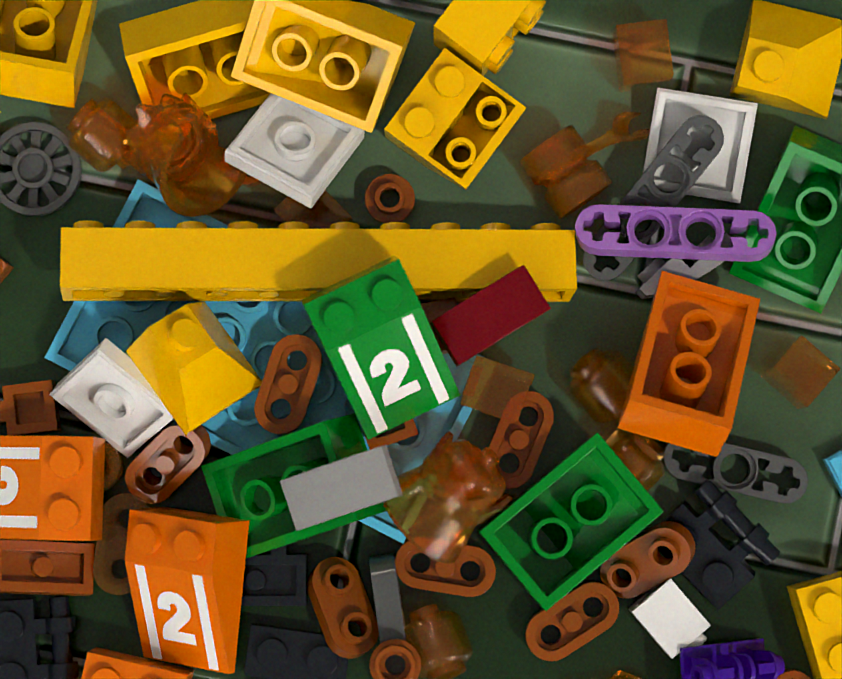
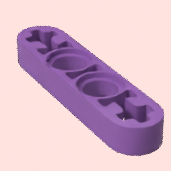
[575,204,776,262]

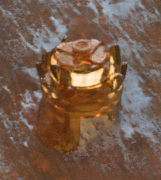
[122,93,246,217]
[383,431,513,564]

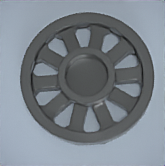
[0,122,82,216]

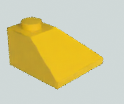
[729,0,842,119]
[126,301,262,435]

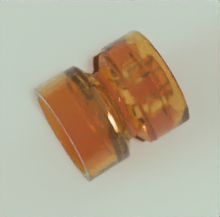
[519,125,613,220]

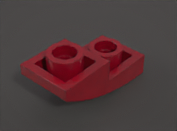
[430,265,551,367]

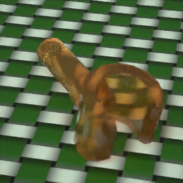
[578,112,650,159]

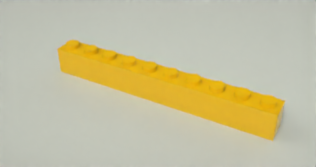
[60,221,577,302]

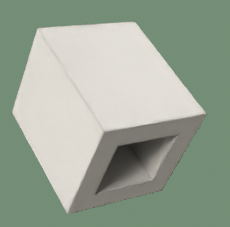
[628,578,711,659]

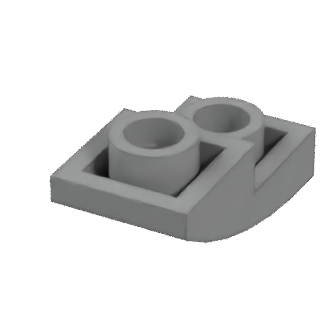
[635,233,730,299]
[280,445,403,531]

